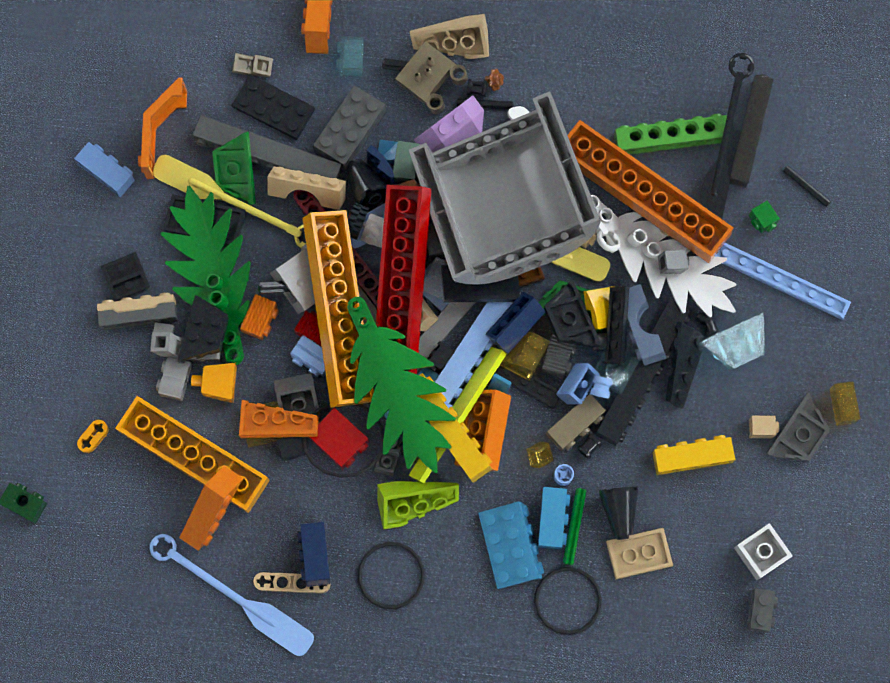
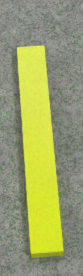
[409,347,506,483]

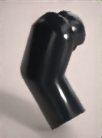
[696,312,718,339]

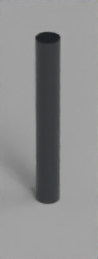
[457,99,513,109]
[783,166,831,207]

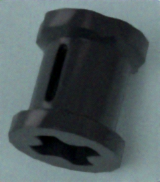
[467,79,487,97]
[577,433,602,460]

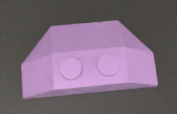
[414,95,484,153]

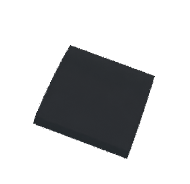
[100,252,150,301]

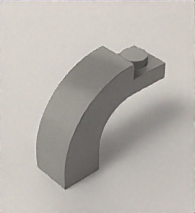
[150,332,220,362]

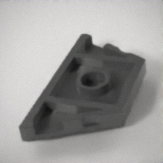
[766,393,831,462]

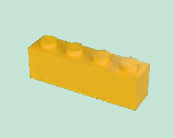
[652,435,736,475]

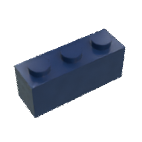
[486,292,546,354]
[297,522,330,587]

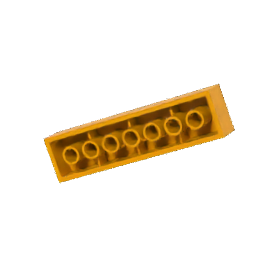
[115,396,270,513]

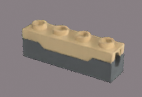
[97,293,178,331]

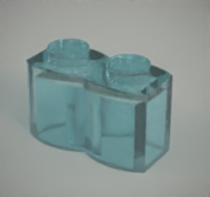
[336,36,364,77]

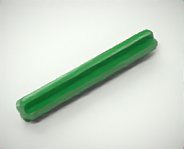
[563,488,586,565]

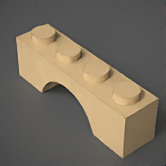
[268,166,346,210]

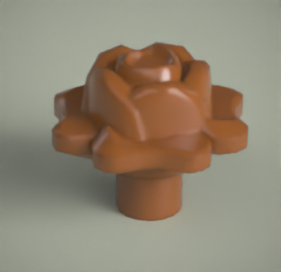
[484,68,504,91]

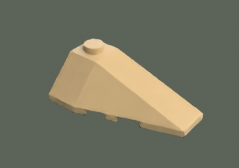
[410,14,489,59]

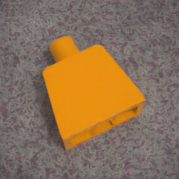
[191,363,237,403]

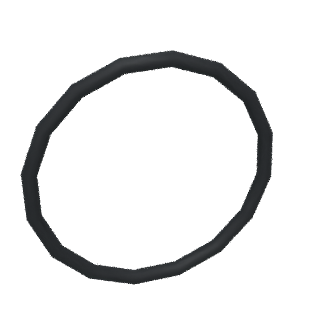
[358,542,425,609]
[534,567,602,635]

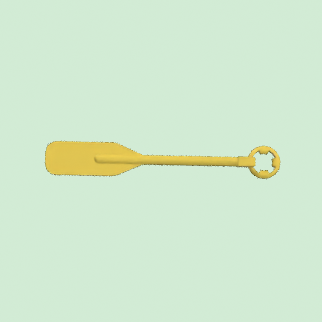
[153,155,306,248]
[552,247,610,282]

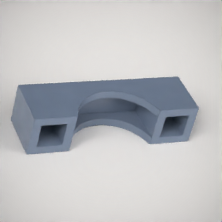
[627,284,666,366]

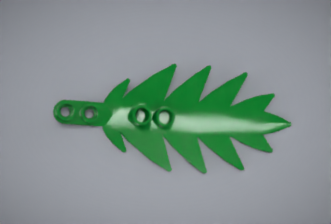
[161,186,251,365]
[347,297,456,474]

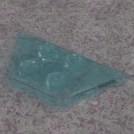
[699,313,765,370]

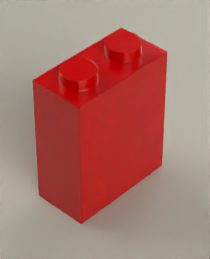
[308,407,369,470]

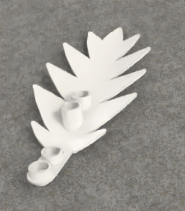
[591,195,736,317]

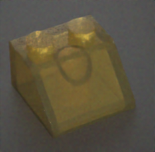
[500,332,550,381]

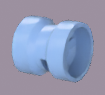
[590,375,613,399]
[554,464,574,486]

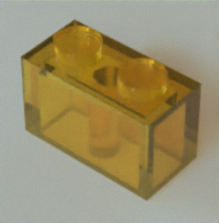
[830,381,861,426]

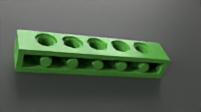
[614,114,727,154]

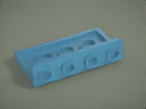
[478,501,544,589]

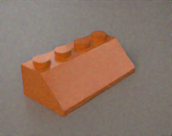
[454,390,511,471]

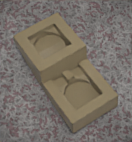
[232,53,273,77]

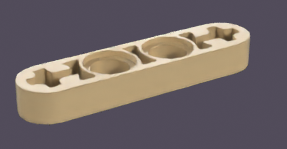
[253,572,331,594]

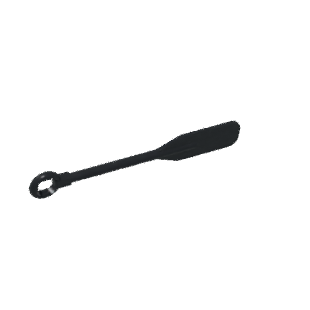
[699,53,754,219]

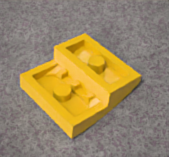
[584,286,615,329]

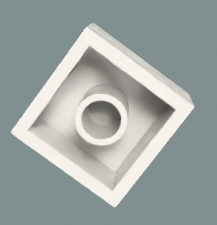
[734,523,792,580]

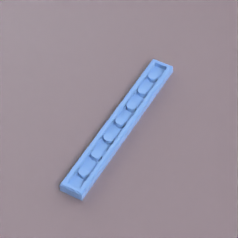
[715,243,851,320]

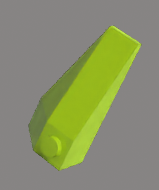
[377,481,459,529]

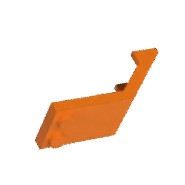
[138,78,187,179]

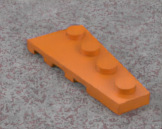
[239,400,318,438]

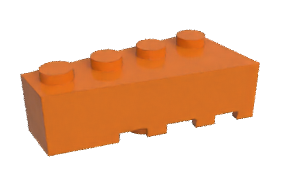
[301,0,332,54]
[179,465,244,551]

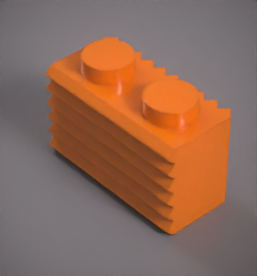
[240,294,279,340]

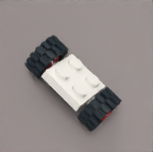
[348,203,384,248]

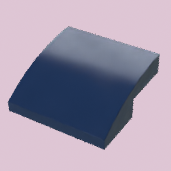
[367,145,394,185]

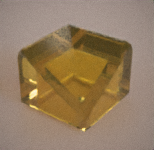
[526,442,554,468]

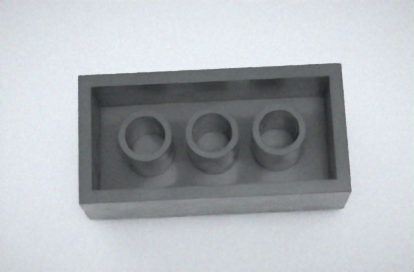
[313,85,386,171]

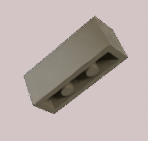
[546,394,606,452]

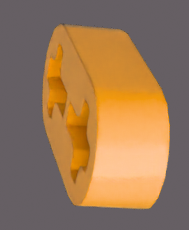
[77,420,109,453]

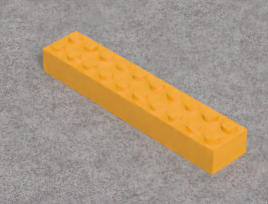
[302,210,374,407]

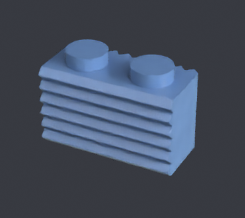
[557,363,600,404]

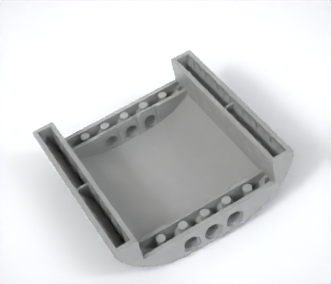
[409,91,601,284]

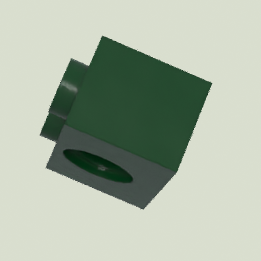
[0,482,48,524]

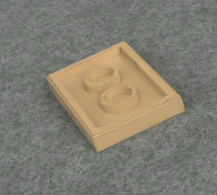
[606,528,673,580]

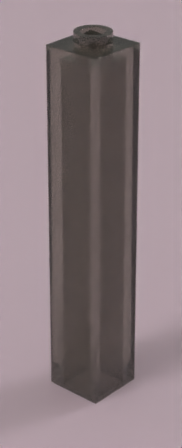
[729,74,774,188]

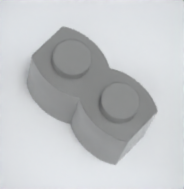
[156,357,192,401]

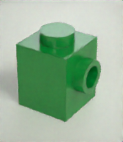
[749,200,780,233]

